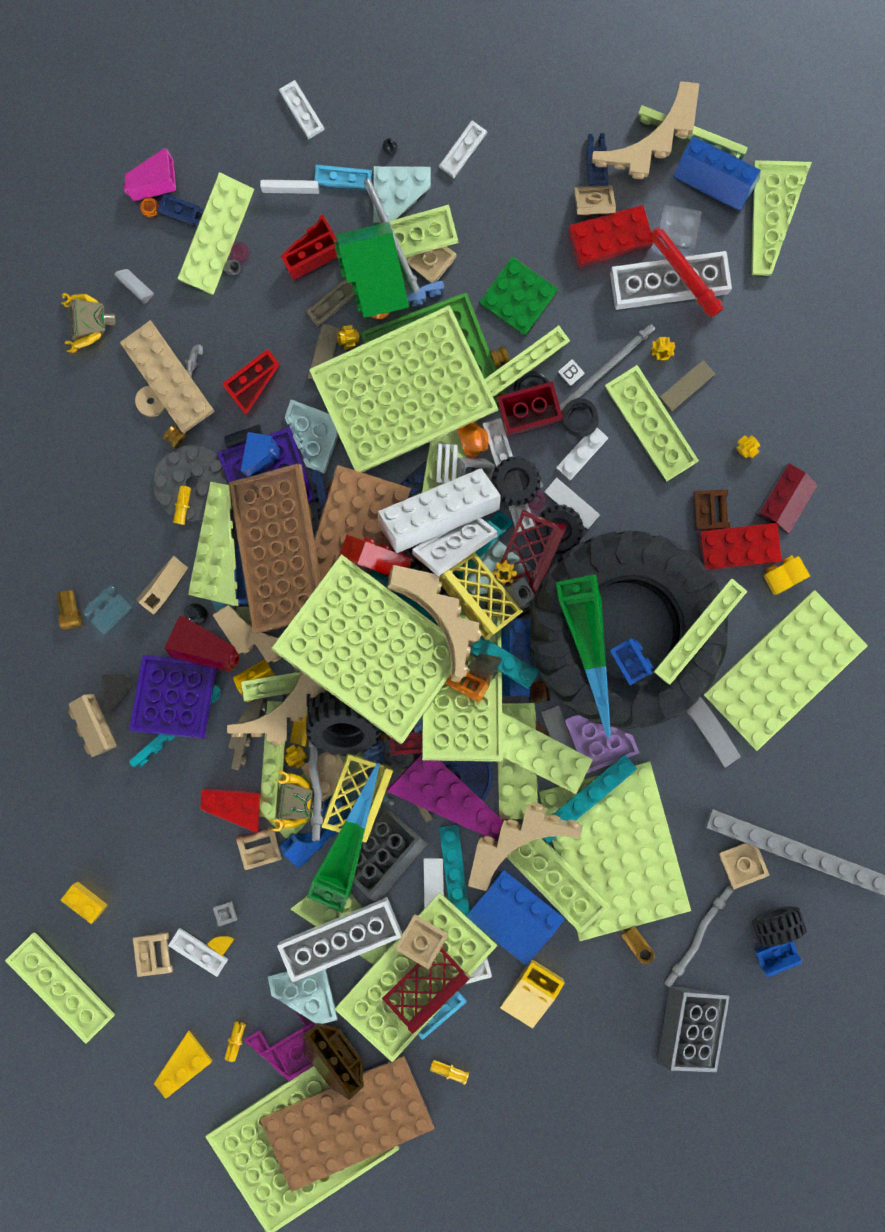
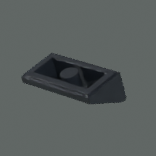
[224,424,264,449]

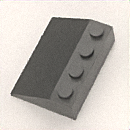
[353,803,429,902]
[657,986,730,1072]

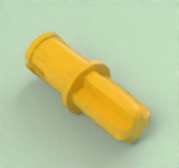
[173,486,191,525]
[224,1021,246,1062]
[430,1060,469,1085]

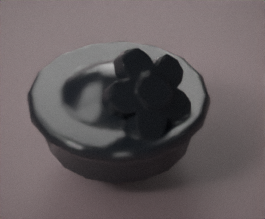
[184,603,208,625]

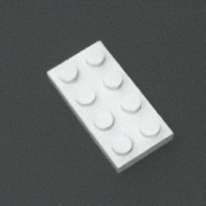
[412,518,497,576]

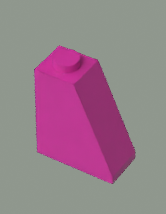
[123,148,176,201]

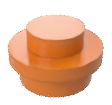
[140,198,159,217]

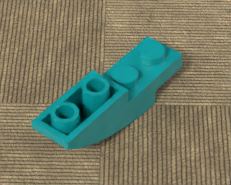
[450,511,514,579]

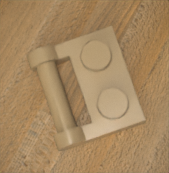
[236,826,283,870]
[133,932,173,977]

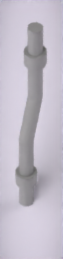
[308,740,323,841]
[664,886,734,988]

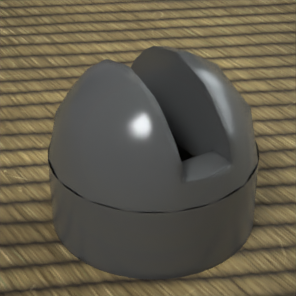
[224,260,241,275]

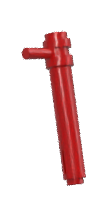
[650,227,724,318]

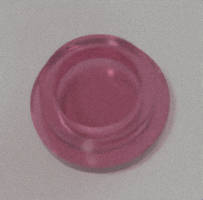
[230,242,250,262]

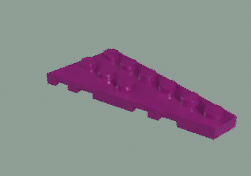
[386,753,504,841]

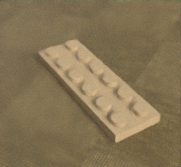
[120,320,215,433]

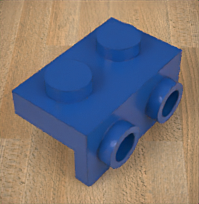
[609,638,653,685]
[754,941,802,977]

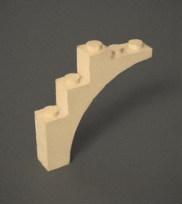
[591,81,699,179]
[387,565,481,682]
[213,604,299,672]
[227,672,326,745]
[468,803,583,891]

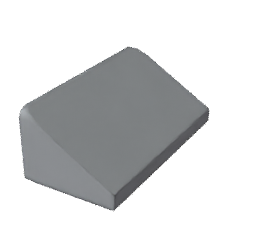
[114,269,154,304]
[457,457,495,480]

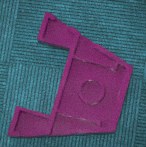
[244,1011,316,1081]

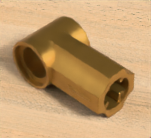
[56,590,82,630]
[621,926,655,964]

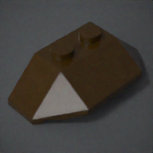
[302,1023,364,1100]

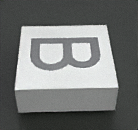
[558,359,585,387]

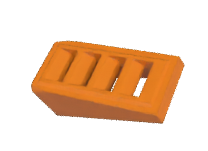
[444,672,489,703]

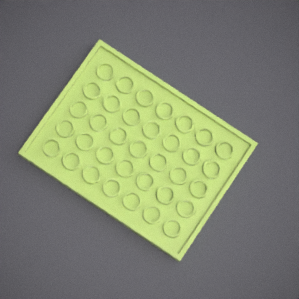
[309,305,498,473]
[271,554,452,744]
[539,761,691,941]
[205,1066,399,1232]

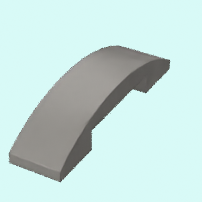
[686,697,741,768]

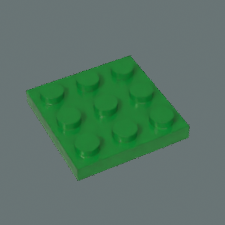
[479,257,558,336]

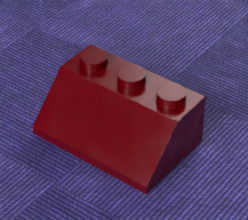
[497,381,563,437]
[755,463,818,534]

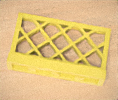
[439,552,523,641]
[321,754,393,842]

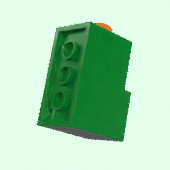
[334,222,409,319]

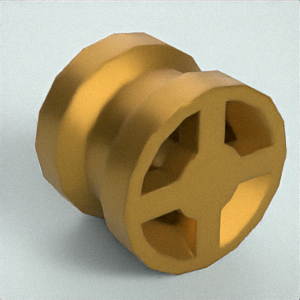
[490,346,510,369]
[163,424,187,448]

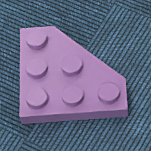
[564,715,639,774]

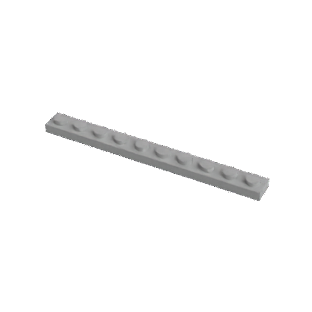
[704,809,885,895]

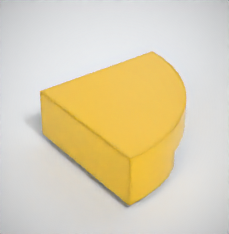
[207,936,234,956]

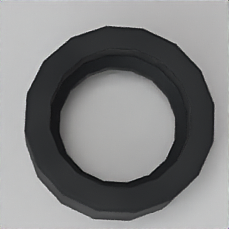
[562,398,599,437]

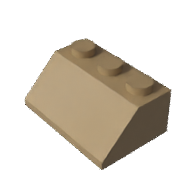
[68,694,117,757]

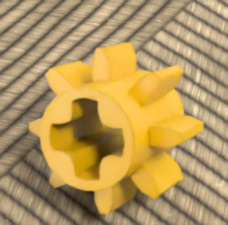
[337,325,359,350]
[651,337,675,360]
[736,435,760,459]
[492,560,517,586]
[284,745,308,769]

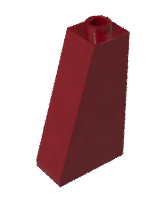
[164,615,239,672]

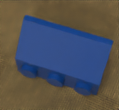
[241,432,280,477]

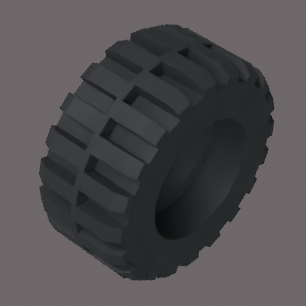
[306,690,381,756]

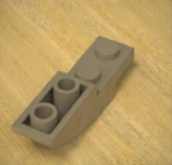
[228,698,267,770]

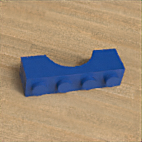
[279,794,351,868]

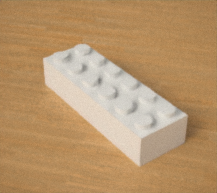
[610,251,732,310]
[378,468,501,553]
[277,897,402,982]

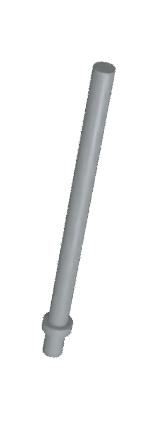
[364,179,420,294]
[560,324,655,413]

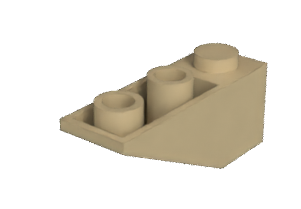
[136,556,188,615]

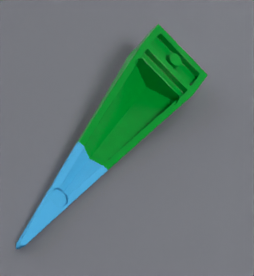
[556,575,611,738]
[307,762,380,913]

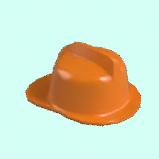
[457,421,489,458]

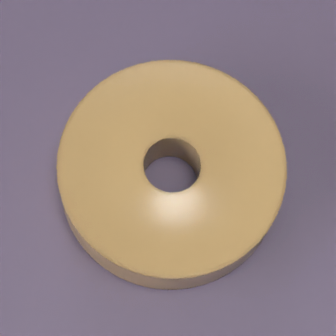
[135,386,165,417]

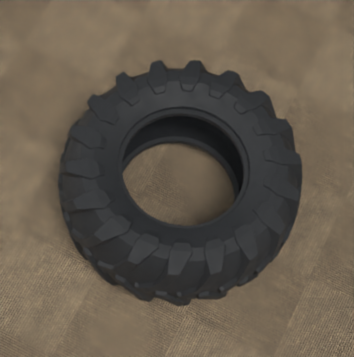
[529,531,728,729]

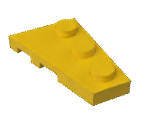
[154,1031,212,1099]

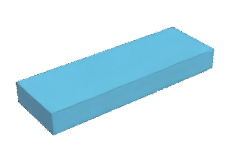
[314,165,372,190]
[418,991,467,1040]

